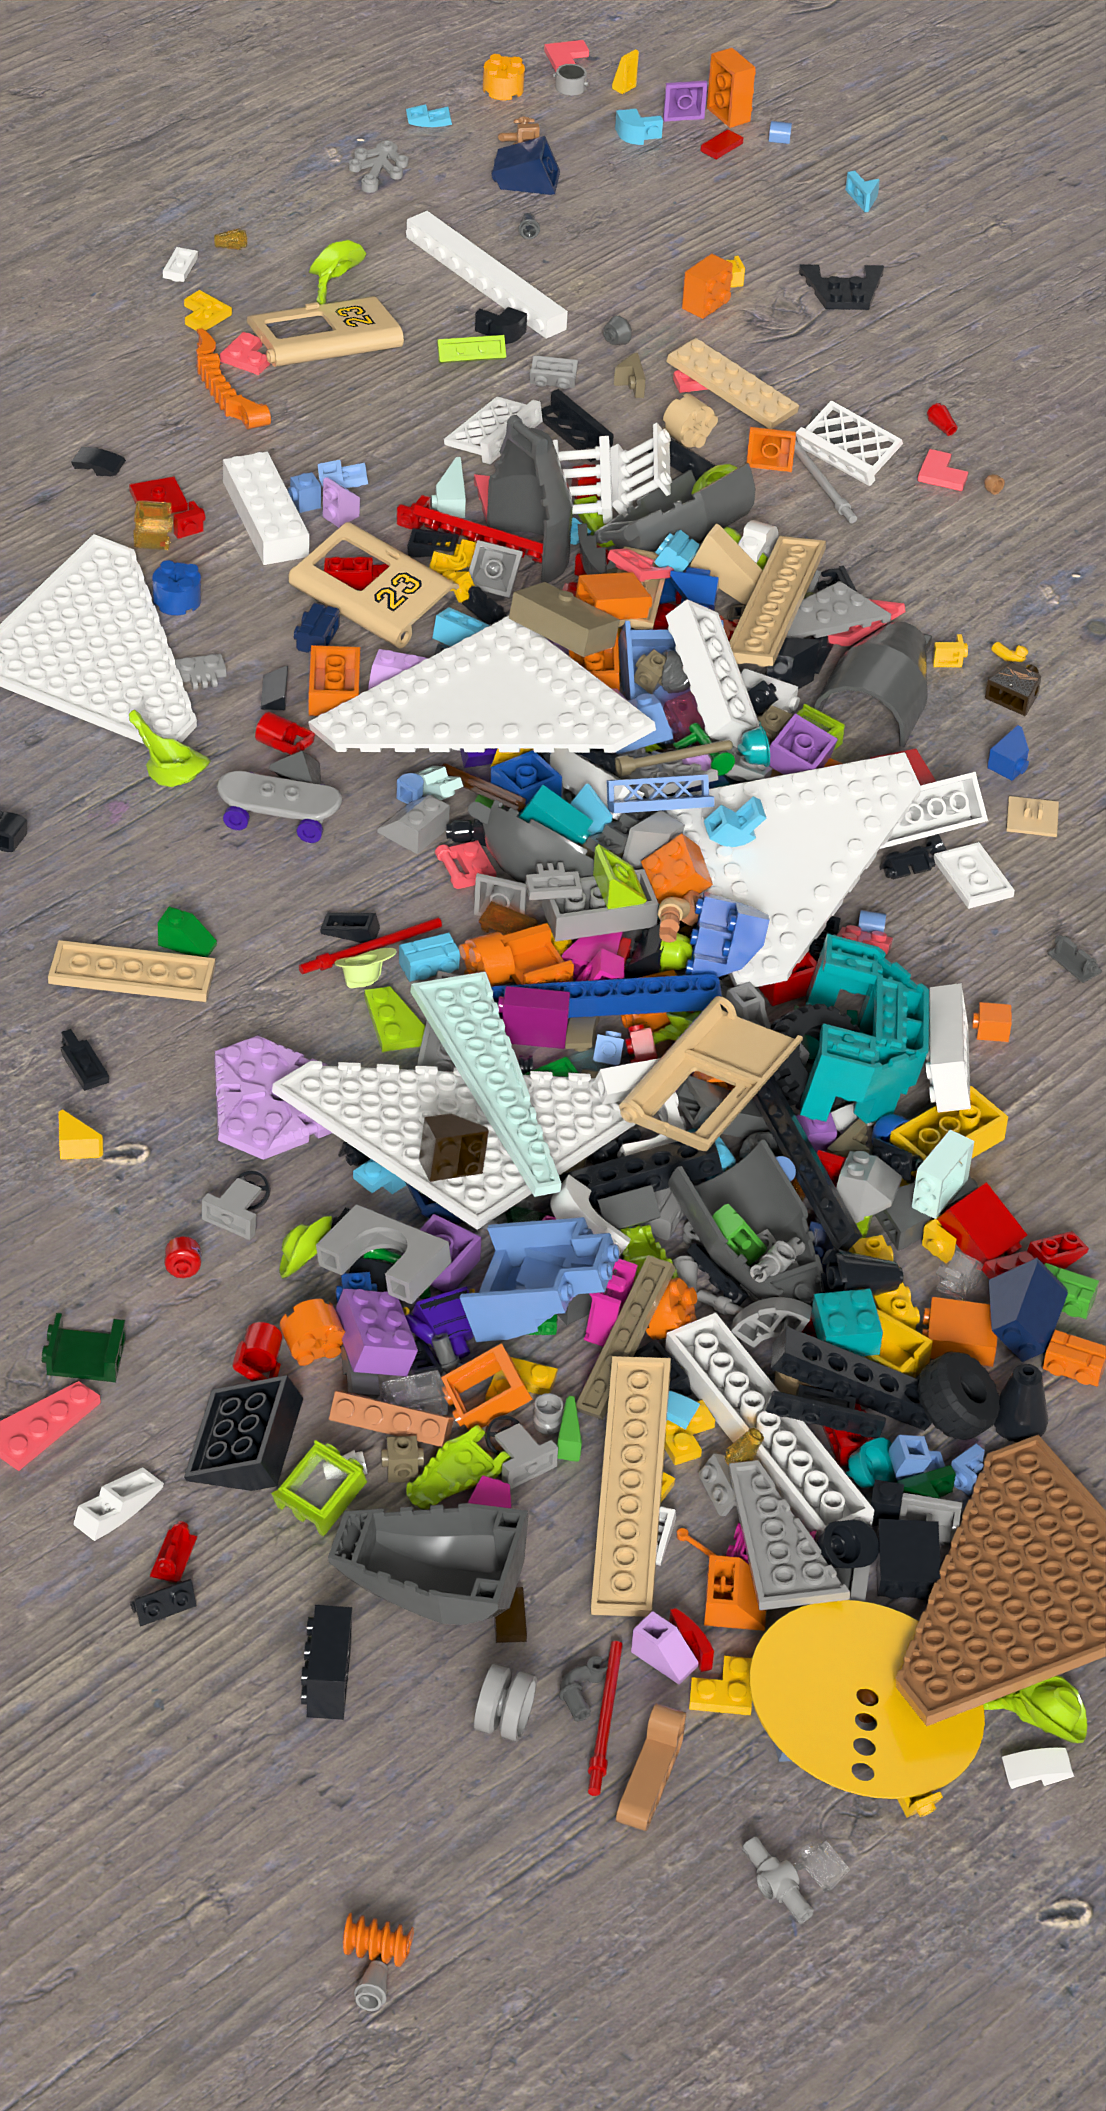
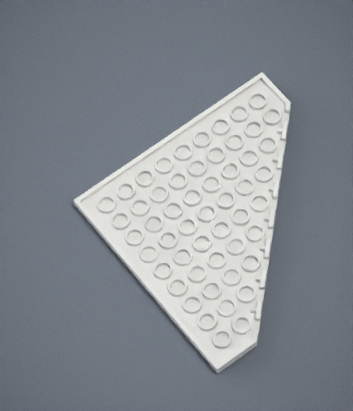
[0,534,197,744]
[309,616,656,753]
[663,752,921,987]
[272,1061,636,1230]

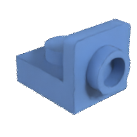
[951,1444,985,1496]

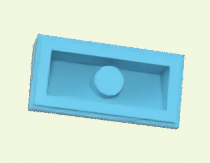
[571,784,613,836]

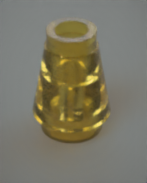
[214,228,247,250]
[725,1428,764,1465]

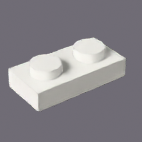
[163,247,198,282]

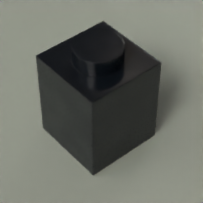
[871,1479,904,1526]

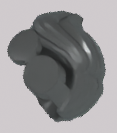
[661,649,691,693]

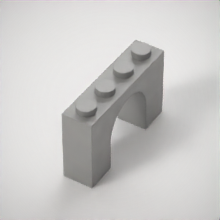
[316,1204,451,1304]

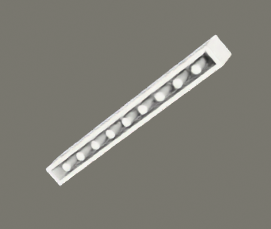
[406,211,568,339]

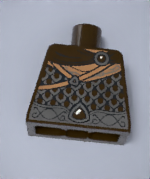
[985,663,1041,716]

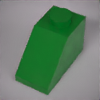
[158,906,217,957]

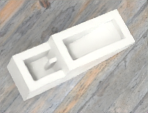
[73,1468,164,1541]

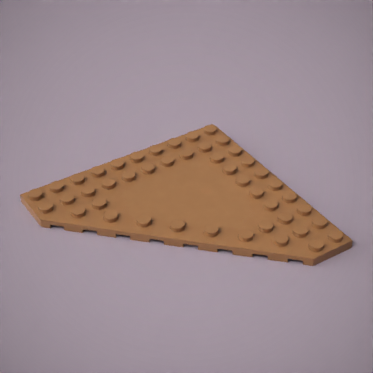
[896,1435,1106,1726]

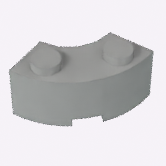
[730,1297,812,1348]

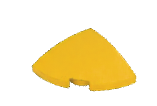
[429,539,476,574]

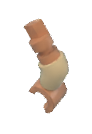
[658,890,701,943]

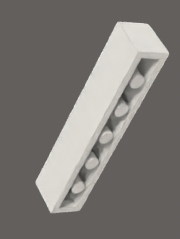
[550,748,645,821]

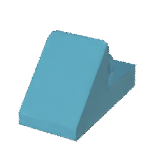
[845,171,880,212]

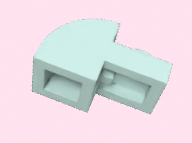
[415,766,463,800]

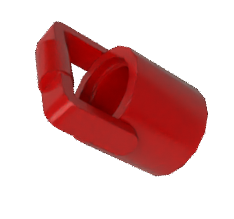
[255,712,315,755]
[233,1322,283,1382]

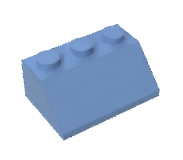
[616,694,673,754]

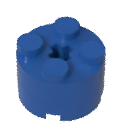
[152,560,201,616]

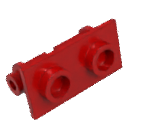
[150,1521,197,1583]

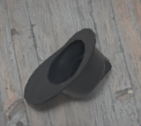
[817,1520,879,1569]

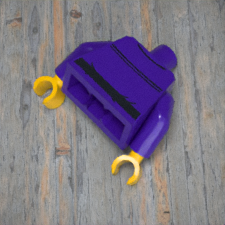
[402,1286,475,1359]

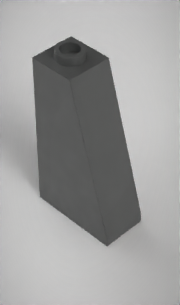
[676,1076,771,1139]
[874,1175,978,1251]

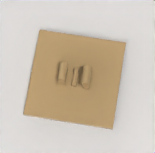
[1007,796,1059,837]

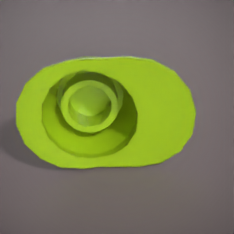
[660,933,693,972]

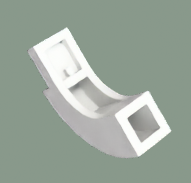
[738,520,779,563]
[550,1175,631,1256]

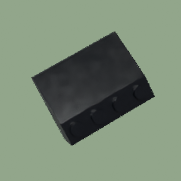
[184,1375,303,1491]

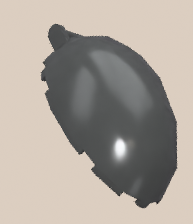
[468,800,594,884]

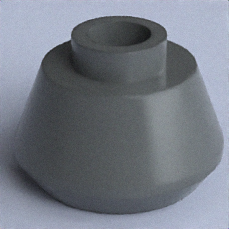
[603,315,632,345]

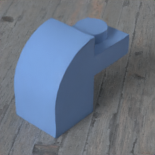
[889,1435,945,1482]

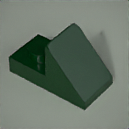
[898,1465,956,1503]

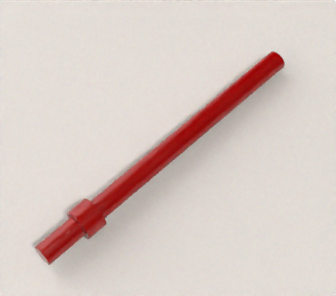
[299,917,442,975]
[588,1641,623,1796]

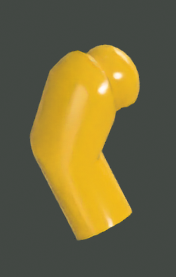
[991,642,1028,662]

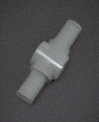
[750,1237,805,1283]
[742,1837,814,1924]

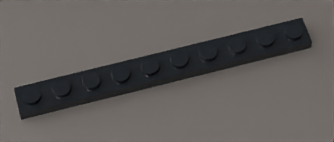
[752,1075,862,1251]

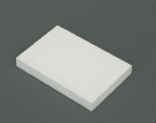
[934,842,1015,909]

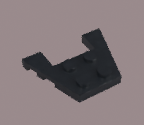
[799,264,884,310]

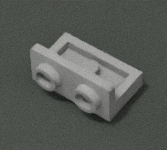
[530,355,578,389]
[699,1454,743,1516]

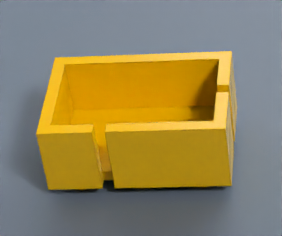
[861,1308,933,1378]

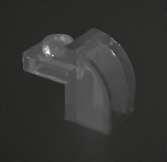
[936,1250,983,1301]

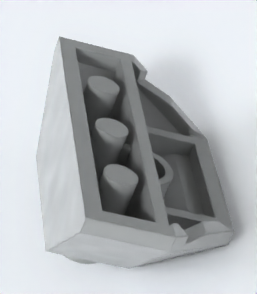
[836,1151,902,1223]

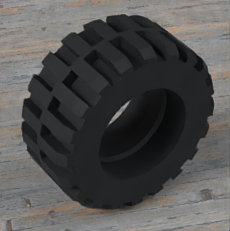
[770,1003,861,1110]

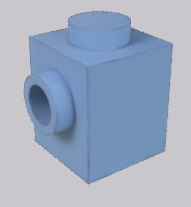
[288,472,321,513]

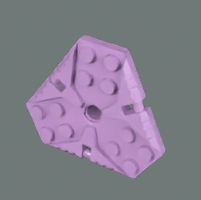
[214,1035,332,1160]

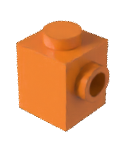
[972,1002,1012,1042]

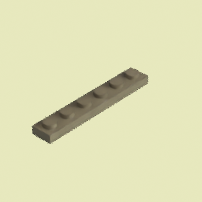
[576,1256,676,1420]

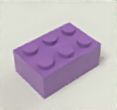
[335,1289,418,1377]

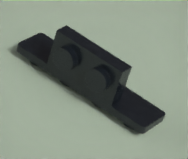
[766,1384,886,1438]

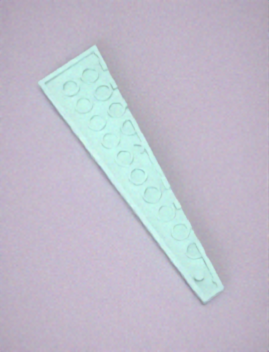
[410,972,562,1197]

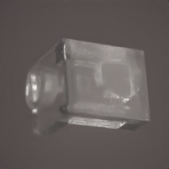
[793,1840,850,1893]

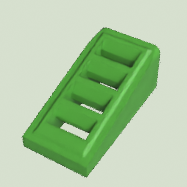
[557,1396,582,1462]

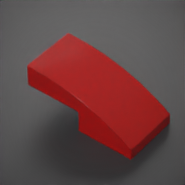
[669,1608,714,1673]

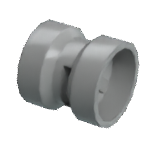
[533,1393,563,1434]

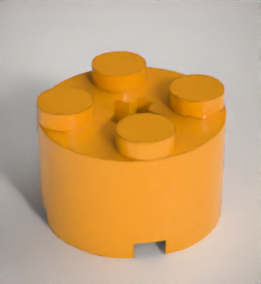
[483,54,525,100]

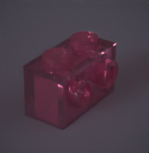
[663,691,710,748]

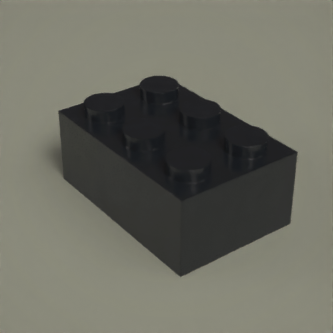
[301,1605,352,1720]

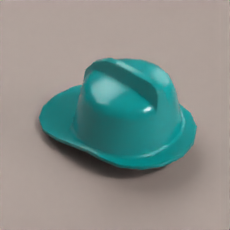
[737,721,770,767]
[845,1438,896,1488]

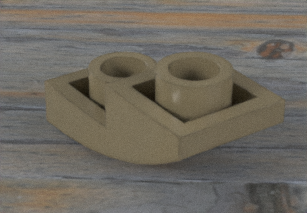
[565,1016,600,1052]

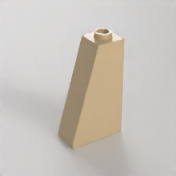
[689,523,763,605]

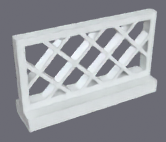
[444,397,543,464]
[796,401,903,486]

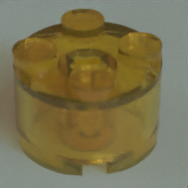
[133,501,172,550]

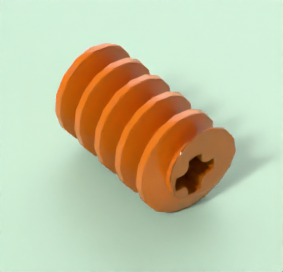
[343,1912,414,1967]

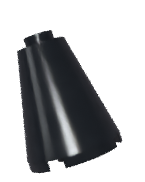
[821,1249,903,1296]
[994,1364,1048,1442]

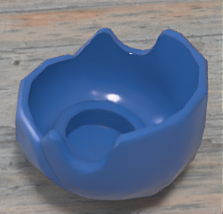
[872,1114,910,1144]

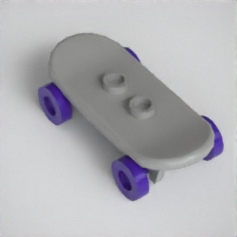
[217,771,342,843]

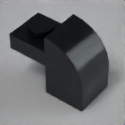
[475,307,527,344]

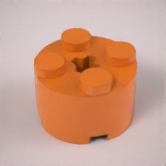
[459,931,515,987]
[646,1277,697,1340]
[280,1299,345,1366]

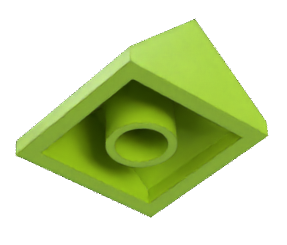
[593,844,647,909]

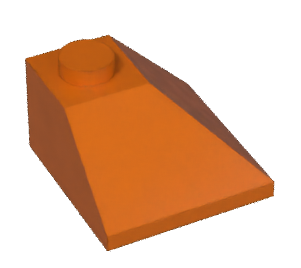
[747,427,796,472]

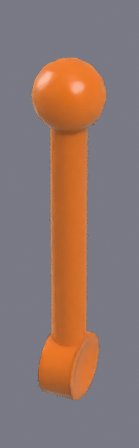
[676,1528,722,1556]

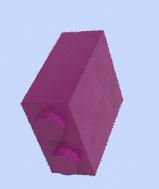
[498,986,570,1049]

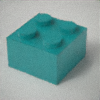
[811,1289,883,1356]

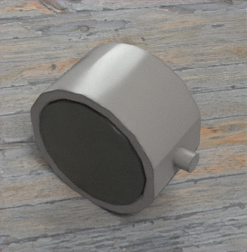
[553,64,589,96]

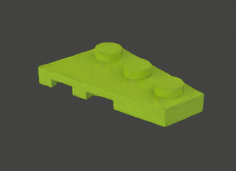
[364,986,425,1052]

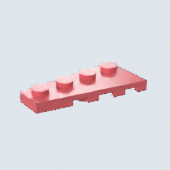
[0,1381,101,1471]

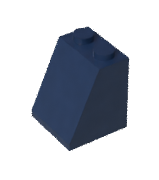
[491,136,560,195]
[989,1258,1068,1362]

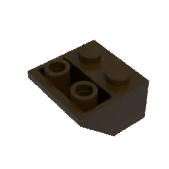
[419,1113,489,1182]

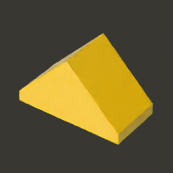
[58,1109,103,1159]

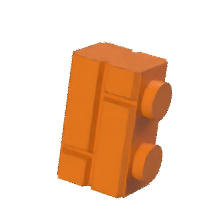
[1043,1330,1106,1387]

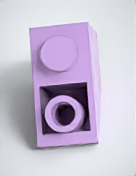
[323,477,360,528]
[631,1611,699,1685]

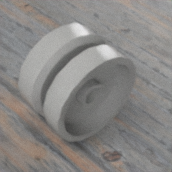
[474,1663,537,1742]

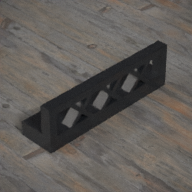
[541,389,614,462]
[647,438,717,481]

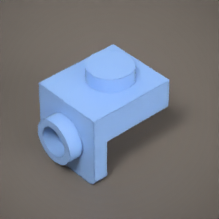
[593,1031,626,1065]

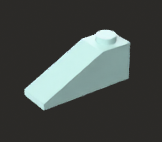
[431,457,466,518]

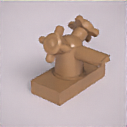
[498,116,540,144]

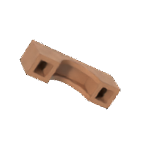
[329,1391,454,1447]

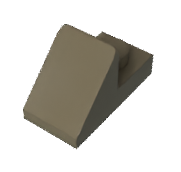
[614,353,646,398]
[827,1119,870,1158]

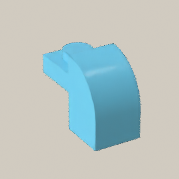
[615,109,663,145]
[704,796,767,847]
[353,1159,406,1194]

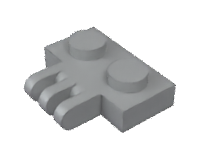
[175,654,226,690]
[526,862,582,900]

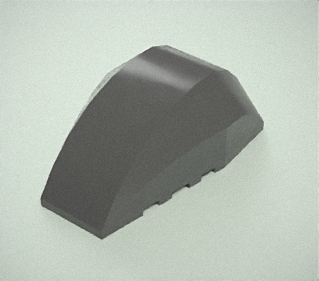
[328,1503,528,1625]

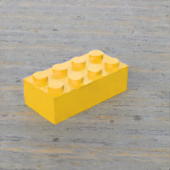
[890,1086,1008,1179]

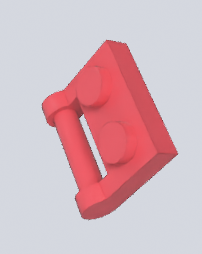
[435,840,496,889]

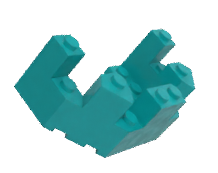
[800,934,929,1124]

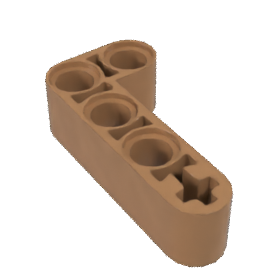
[616,1703,686,1831]

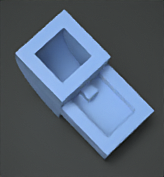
[318,460,368,488]

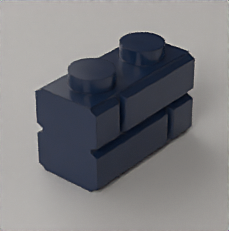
[293,603,340,653]

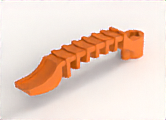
[196,328,271,429]

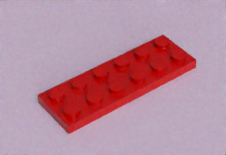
[413,505,543,564]

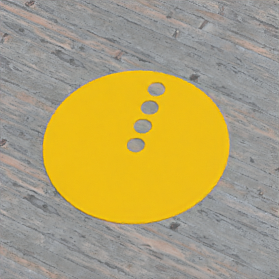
[750,1600,985,1799]

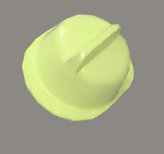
[335,948,397,988]

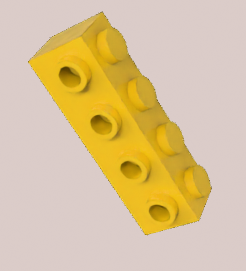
[849,1235,920,1331]

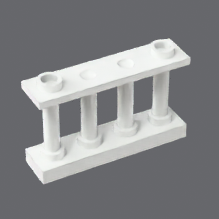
[610,423,672,516]
[553,436,613,524]

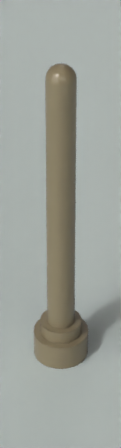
[615,740,733,777]

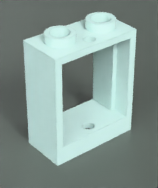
[912,1130,974,1219]

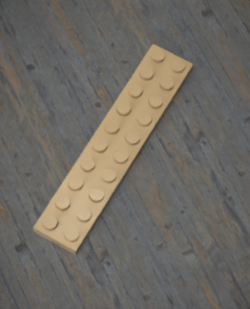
[729,536,826,667]
[591,1356,671,1617]

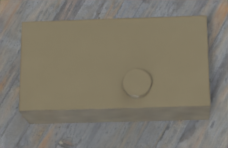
[509,582,620,657]

